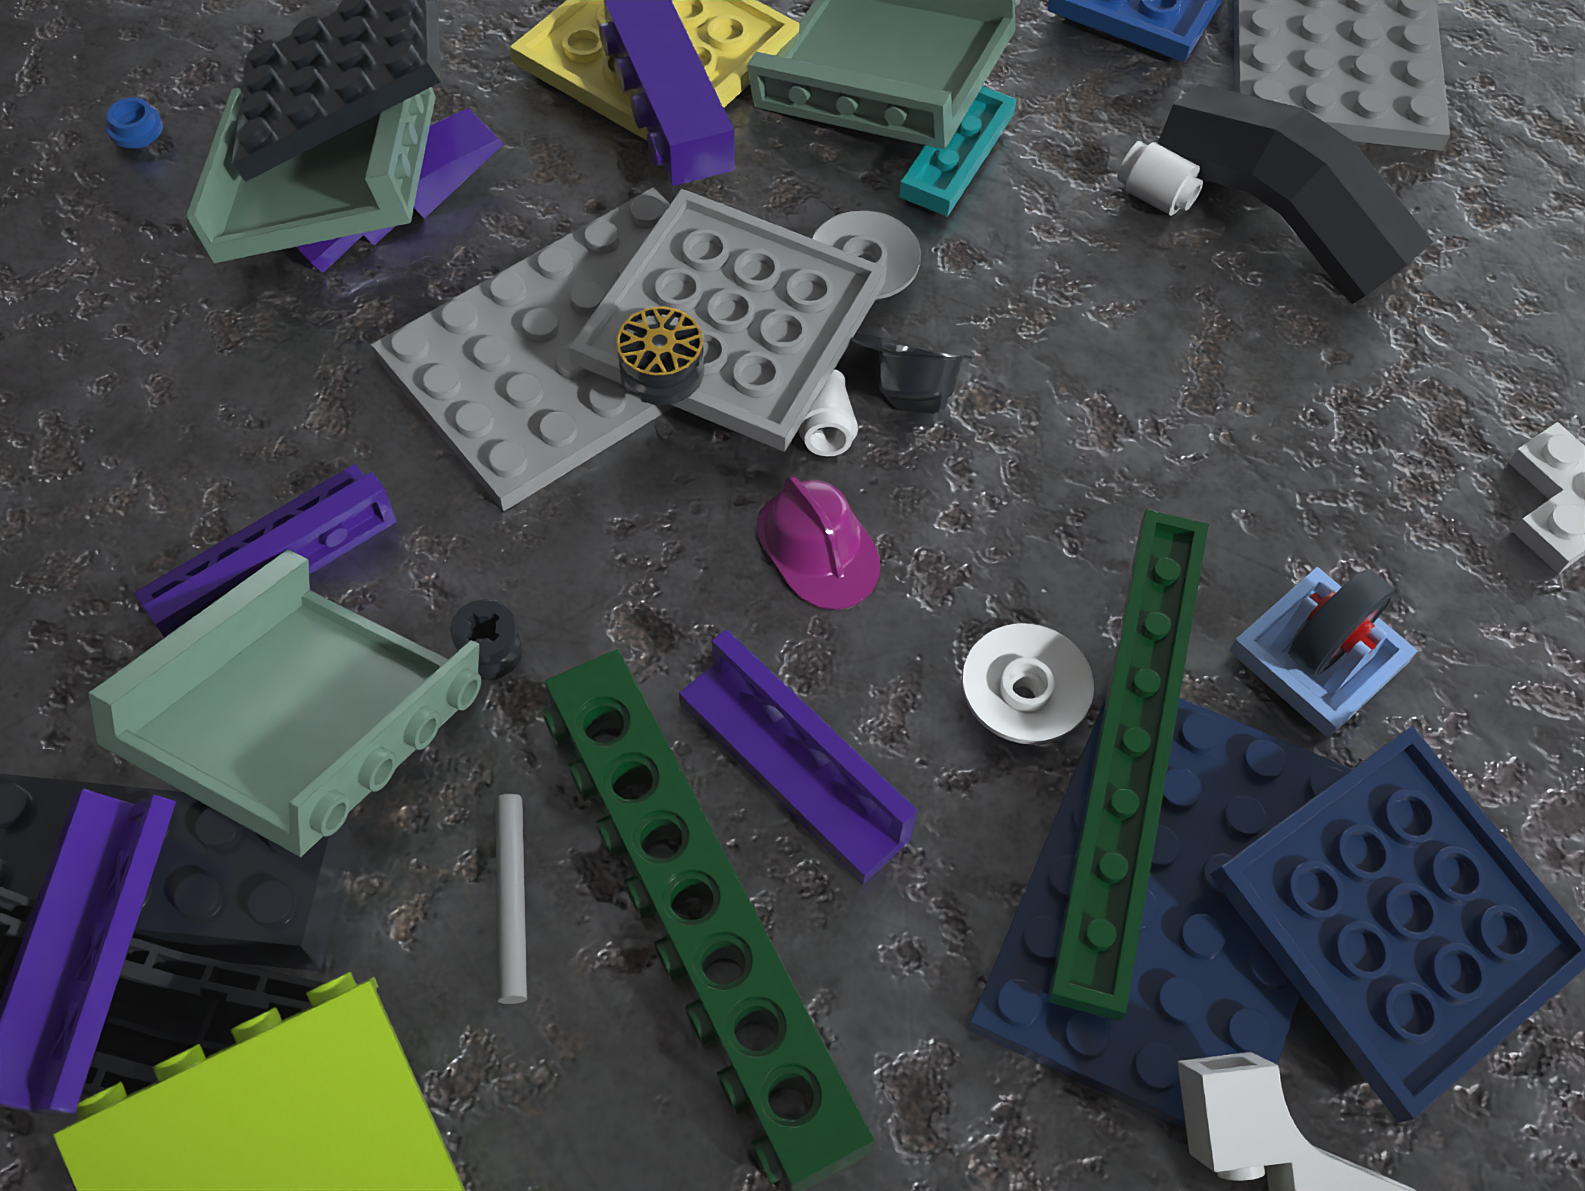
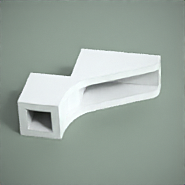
[1178,1052,1416,1191]

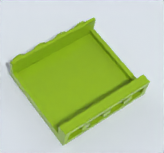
[53,971,465,1191]

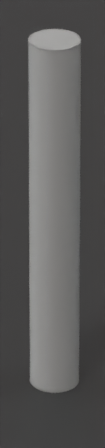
[495,794,527,1004]

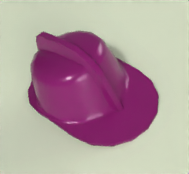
[757,475,880,610]

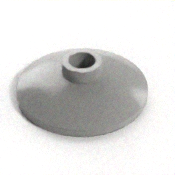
[812,210,921,300]

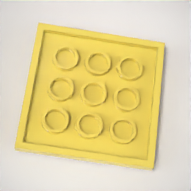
[510,0,799,141]

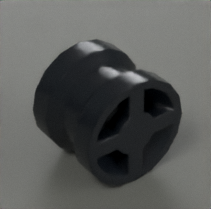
[450,599,523,680]

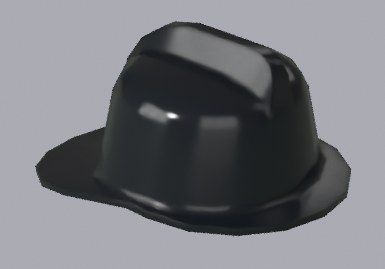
[850,333,975,414]

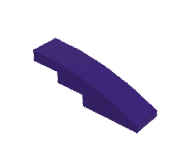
[297,108,503,273]

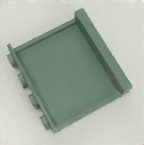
[747,0,1016,149]
[186,87,436,263]
[89,549,481,857]

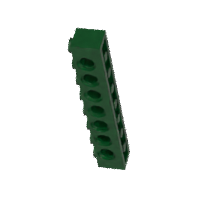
[541,648,875,1191]

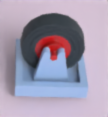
[1229,567,1418,738]

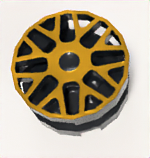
[616,306,704,405]

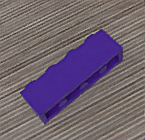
[599,0,734,186]

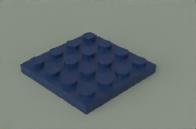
[1209,725,1585,1123]

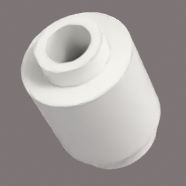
[1117,141,1203,216]

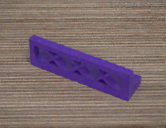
[133,464,397,638]
[679,629,918,885]
[0,789,176,1116]

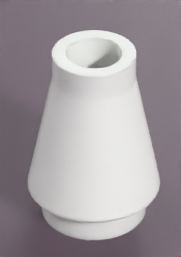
[798,369,858,456]

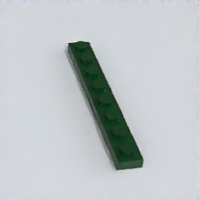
[1047,509,1209,1021]

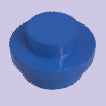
[106,97,163,148]

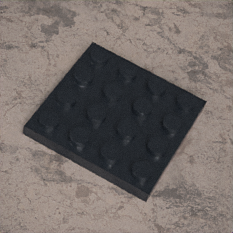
[231,0,441,182]

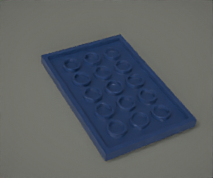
[967,694,1352,1132]

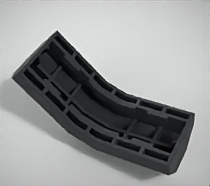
[1157,84,1433,304]
[0,887,325,1096]

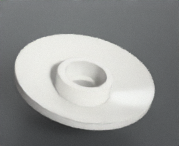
[962,623,1094,744]

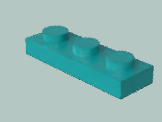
[899,86,1017,217]

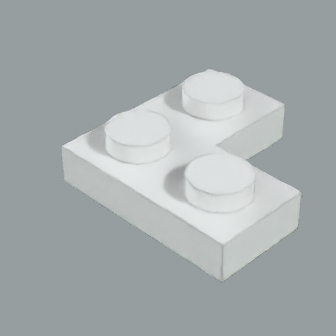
[1508,422,1585,574]

